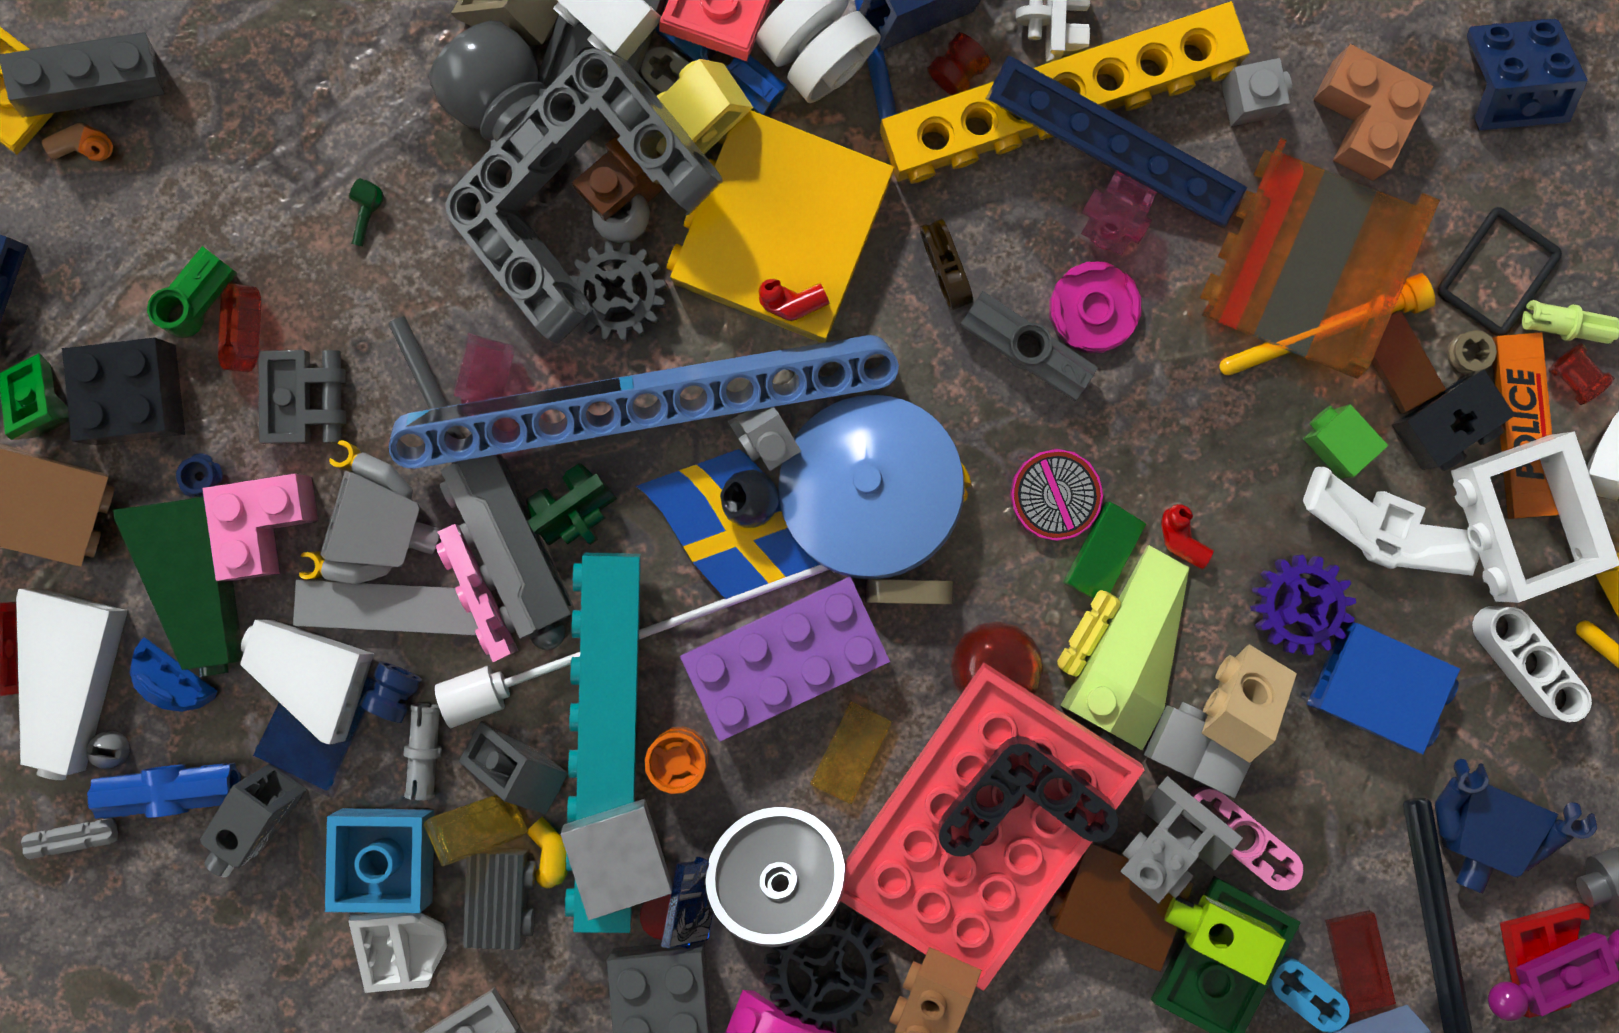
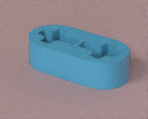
[1268,956,1350,1032]

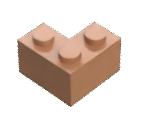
[1313,44,1433,181]

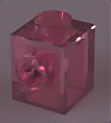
[454,333,514,404]

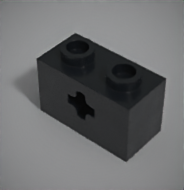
[1392,369,1515,471]

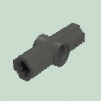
[960,291,1098,402]

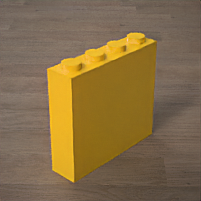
[667,110,894,343]

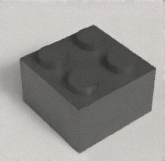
[607,940,712,1033]

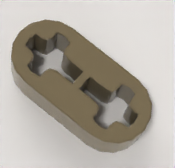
[865,579,953,604]

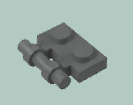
[258,350,346,444]

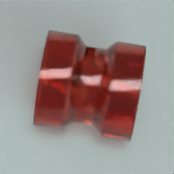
[927,32,991,96]

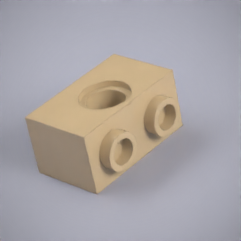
[1202,644,1297,763]

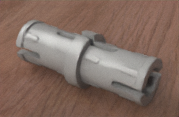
[403,703,442,800]

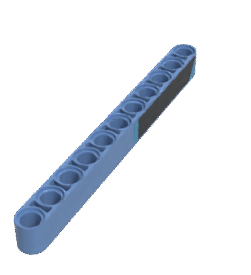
[389,335,899,469]

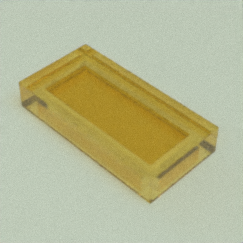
[810,700,892,804]
[423,794,528,867]

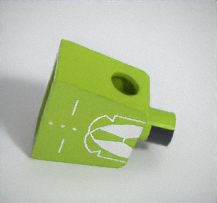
[1164,895,1285,985]

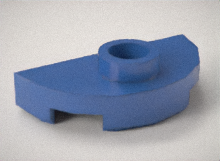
[130,637,217,712]

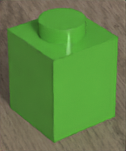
[1303,404,1389,479]

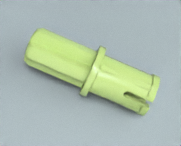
[1522,300,1619,344]

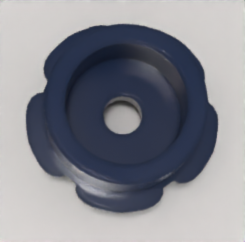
[176,453,223,497]

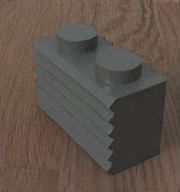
[463,847,537,950]

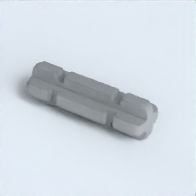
[21,818,118,859]

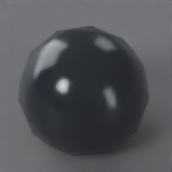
[720,469,779,528]

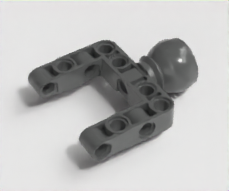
[429,20,723,344]

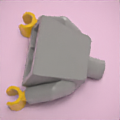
[299,440,440,585]

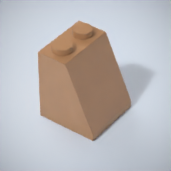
[0,443,115,567]

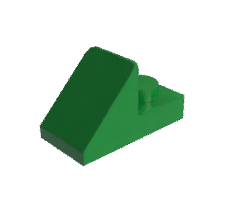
[0,353,69,440]

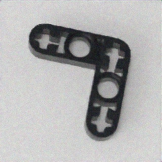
[938,736,1118,857]

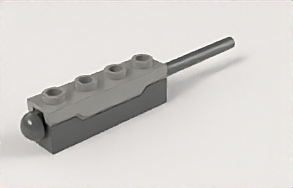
[388,316,575,650]

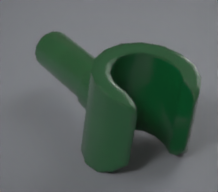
[349,178,384,247]

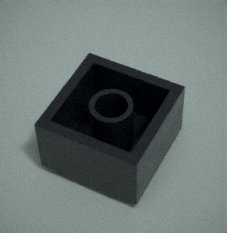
[62,337,185,445]

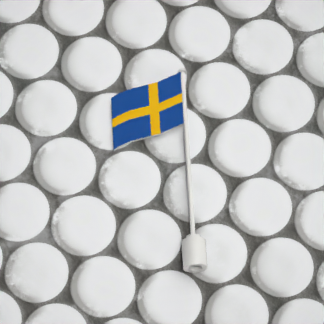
[435,449,835,728]

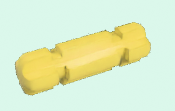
[1057,590,1121,677]

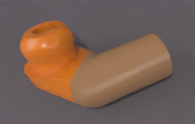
[42,123,113,162]

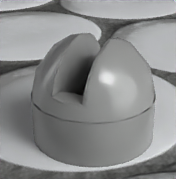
[86,731,130,769]

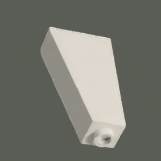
[16,588,128,780]

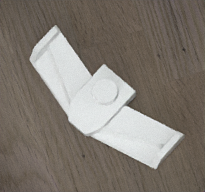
[1303,467,1480,576]

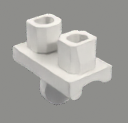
[1015,0,1090,64]

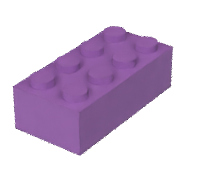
[680,576,890,742]

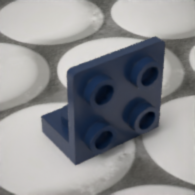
[1467,19,1588,131]

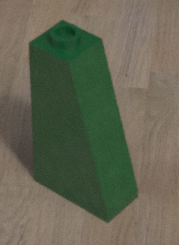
[113,497,243,677]

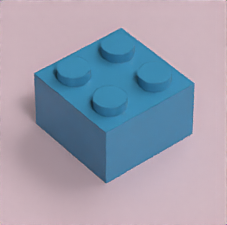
[325,808,434,913]

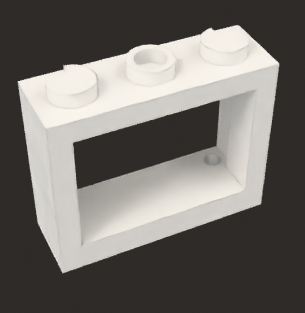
[1450,431,1619,603]

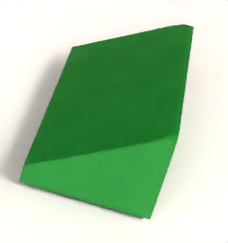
[1063,501,1146,599]

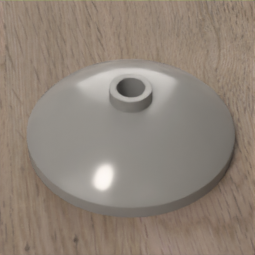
[706,807,846,947]

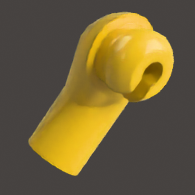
[525,816,568,889]

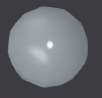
[591,193,650,244]

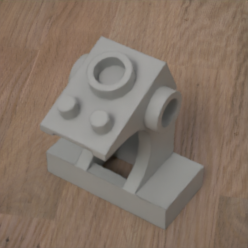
[1120,776,1243,903]

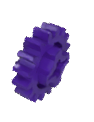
[1250,555,1356,655]

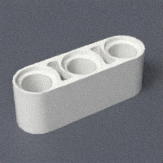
[1472,606,1592,722]

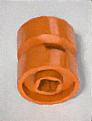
[645,726,710,794]

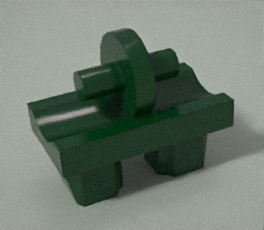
[526,463,617,546]

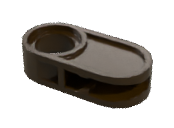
[920,218,973,310]

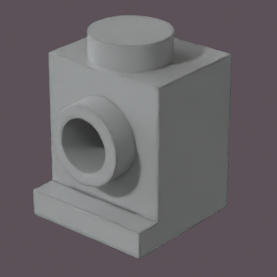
[728,407,801,471]

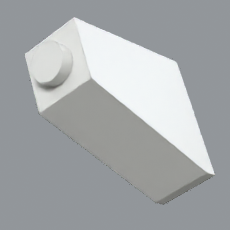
[240,620,374,745]

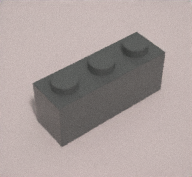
[0,32,165,118]

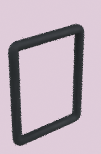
[1438,207,1562,336]

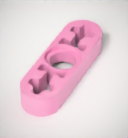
[1190,786,1303,891]

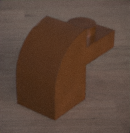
[572,135,664,221]

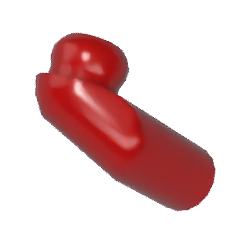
[758,279,830,321]
[1161,504,1214,570]

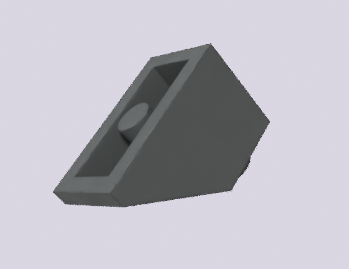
[459,721,568,815]

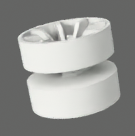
[755,0,881,103]

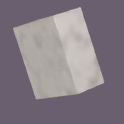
[561,799,672,920]

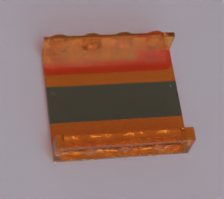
[1200,138,1440,379]

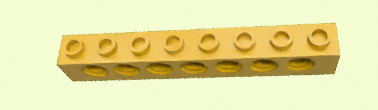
[880,1,1250,184]

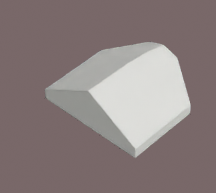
[349,913,447,993]

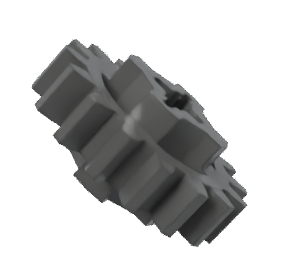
[569,241,667,343]

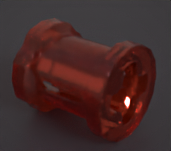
[1548,343,1615,405]

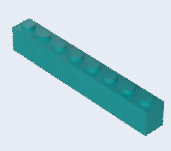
[565,552,641,933]

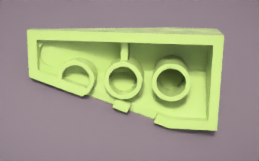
[1061,545,1189,750]

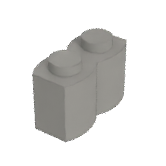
[1144,702,1251,798]

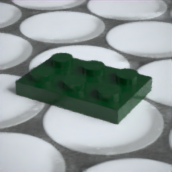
[1151,876,1301,1033]

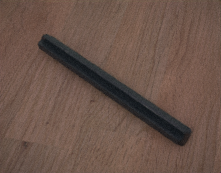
[1403,798,1473,1033]

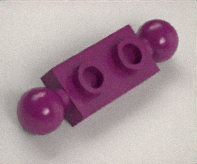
[1488,929,1619,1021]

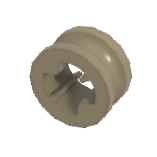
[1447,330,1497,374]

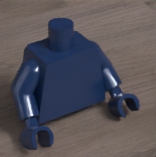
[1434,759,1597,894]

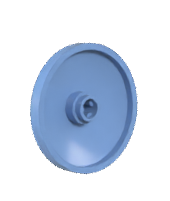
[779,395,964,579]

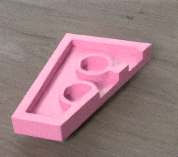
[436,524,518,662]

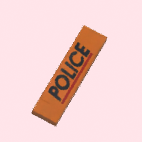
[1492,332,1559,519]

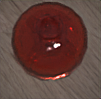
[950,621,1044,695]

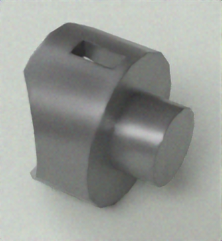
[1576,847,1619,917]

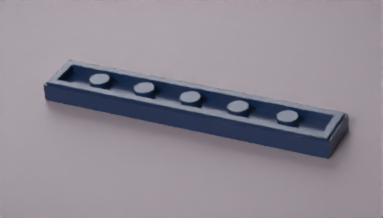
[985,56,1248,228]

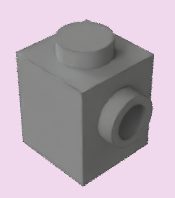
[1221,58,1293,127]

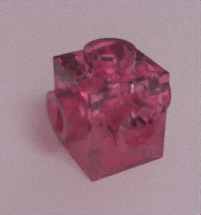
[1081,170,1157,256]

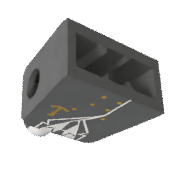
[200,763,307,877]

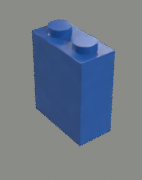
[1307,622,1460,754]

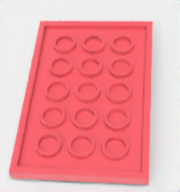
[840,663,1145,991]

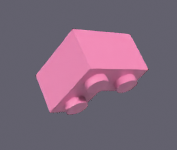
[202,474,318,581]

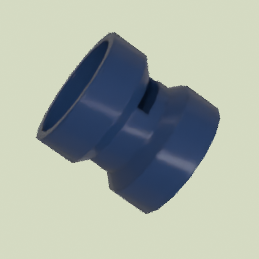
[359,661,422,723]

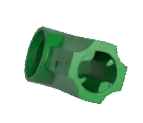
[147,246,237,338]

